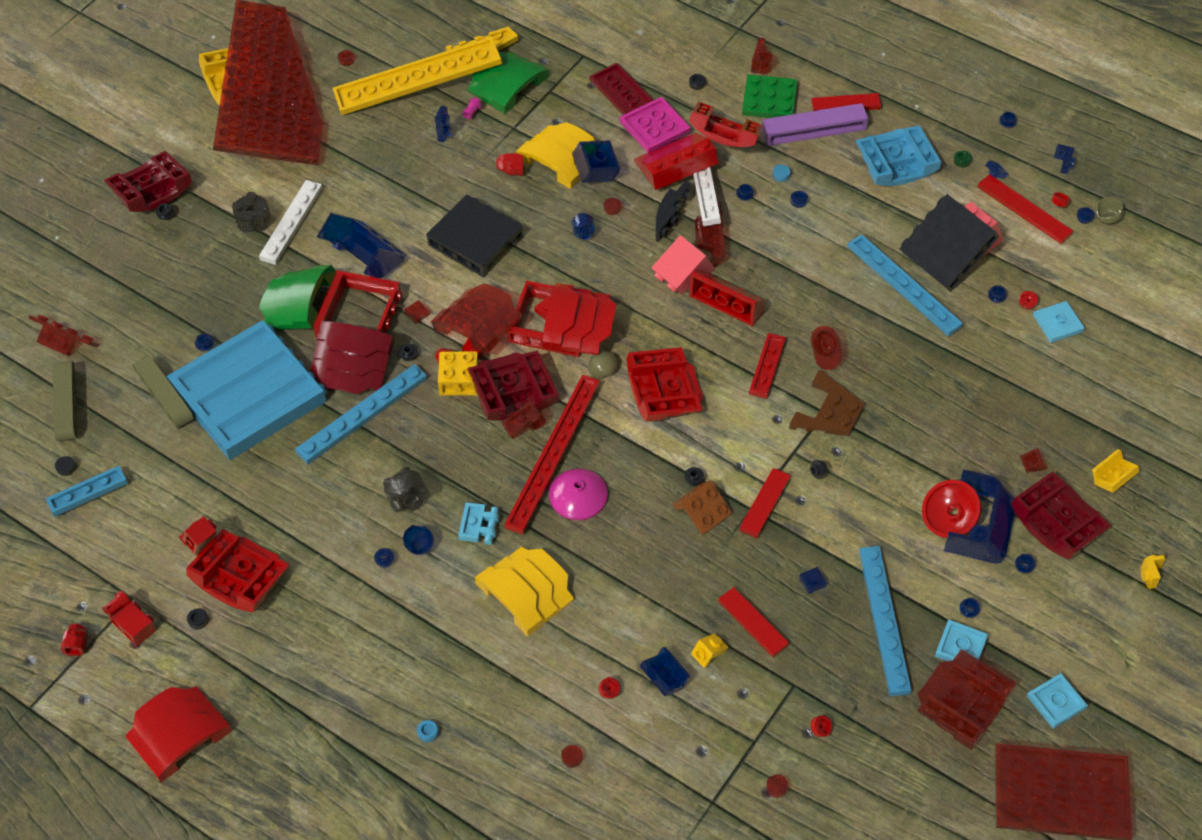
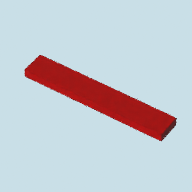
[977,174,1073,244]

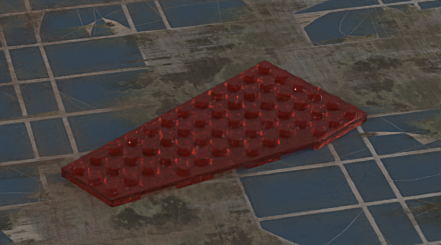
[213,0,323,165]

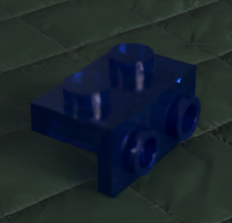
[640,647,690,697]

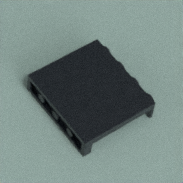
[426,194,523,278]
[899,194,999,292]

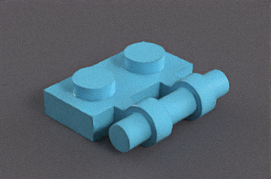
[458,502,500,545]

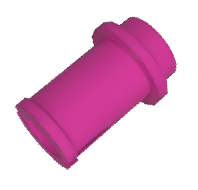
[462,98,482,119]

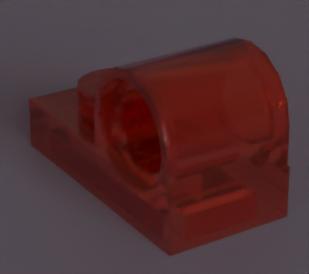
[751,37,773,74]
[501,400,546,439]

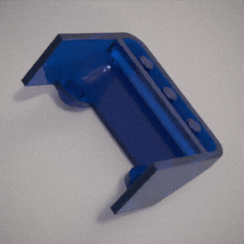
[317,212,407,278]
[944,469,1015,564]

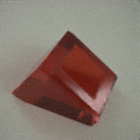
[1020,448,1048,473]

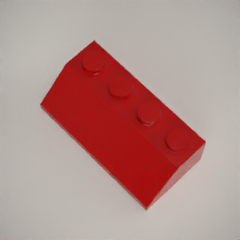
[689,270,765,326]

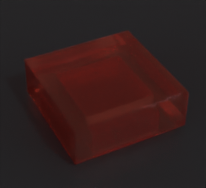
[404,300,430,324]

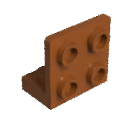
[673,480,732,534]

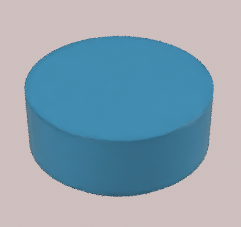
[773,165,790,182]
[417,720,439,743]

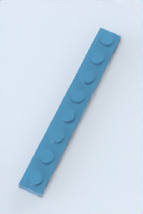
[848,234,963,337]
[295,364,427,465]
[859,546,911,696]

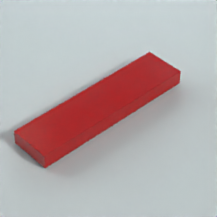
[811,93,881,111]
[749,333,786,399]
[739,468,791,538]
[718,587,789,658]

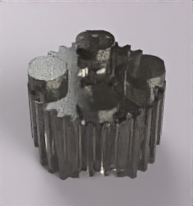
[232,192,271,233]
[383,467,429,513]

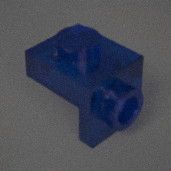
[1054,144,1075,174]

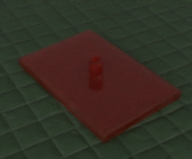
[995,743,1132,840]

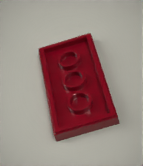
[589,63,654,115]

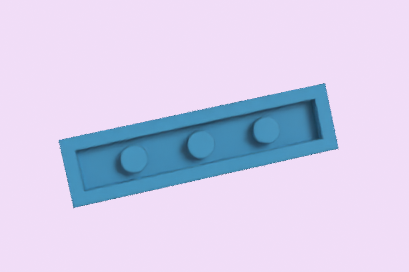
[45,466,128,517]

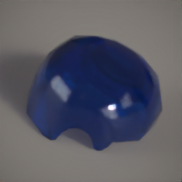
[403,525,434,555]

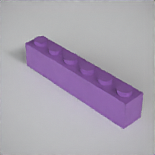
[762,104,868,146]

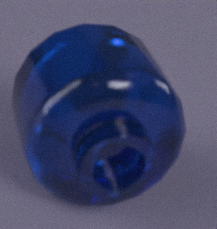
[571,213,595,240]

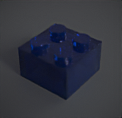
[572,140,621,183]

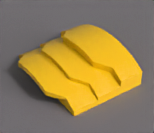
[199,44,272,109]
[516,122,602,189]
[475,546,574,637]

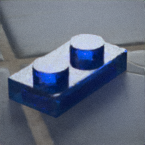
[435,106,451,143]

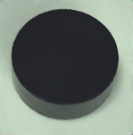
[689,74,706,90]
[55,456,76,476]
[187,608,209,630]

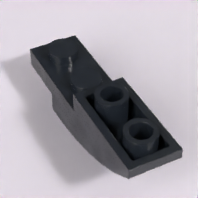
[655,180,693,242]

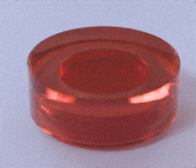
[338,50,355,66]
[603,198,621,215]
[561,745,583,768]
[766,775,788,798]

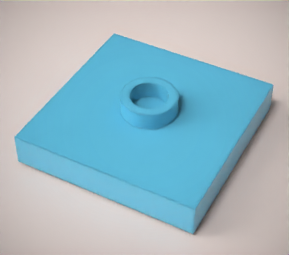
[1033,301,1085,343]
[935,619,988,671]
[1027,673,1088,729]

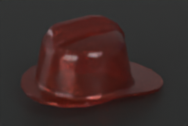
[811,325,842,370]

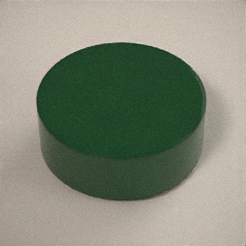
[953,151,972,168]

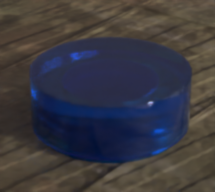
[790,191,808,208]

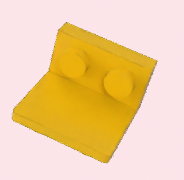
[438,352,477,396]

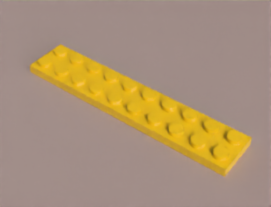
[333,37,502,115]

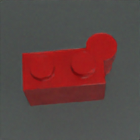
[179,516,217,556]
[102,591,156,647]

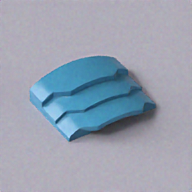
[856,125,941,186]

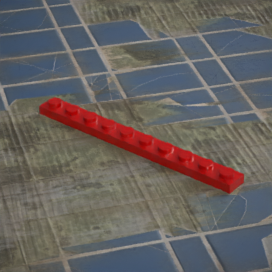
[504,375,600,535]

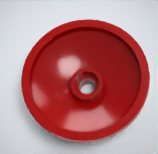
[922,480,981,539]

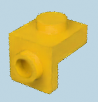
[1140,555,1165,589]
[691,633,728,667]

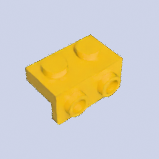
[1092,449,1139,493]

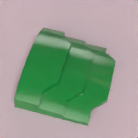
[467,52,549,114]
[259,265,336,329]

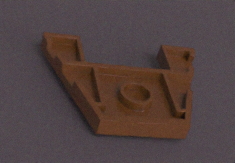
[789,370,864,436]

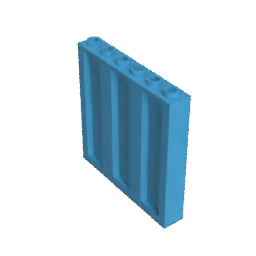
[167,320,326,461]

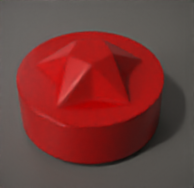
[1051,192,1070,207]
[1019,291,1038,310]
[598,677,620,699]
[811,715,832,737]

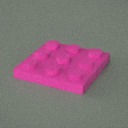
[619,97,691,153]

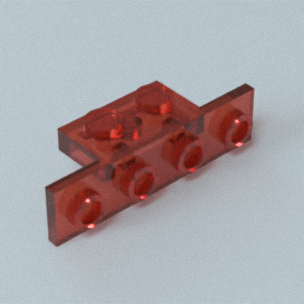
[695,201,725,267]
[28,314,99,356]

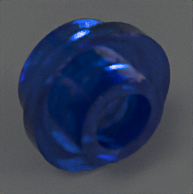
[999,112,1017,128]
[736,184,754,201]
[1077,207,1095,224]
[988,285,1007,303]
[195,334,214,351]
[374,548,394,568]
[1015,554,1036,574]
[959,598,980,618]

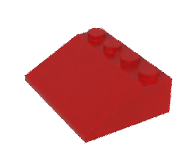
[634,133,718,190]

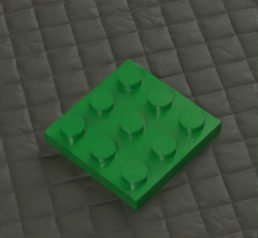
[742,74,797,118]

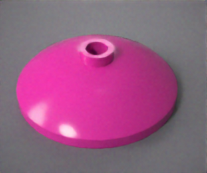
[549,469,608,520]

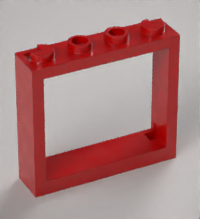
[313,270,403,338]
[507,280,581,357]

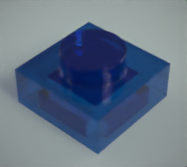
[985,160,1009,179]
[799,567,827,594]

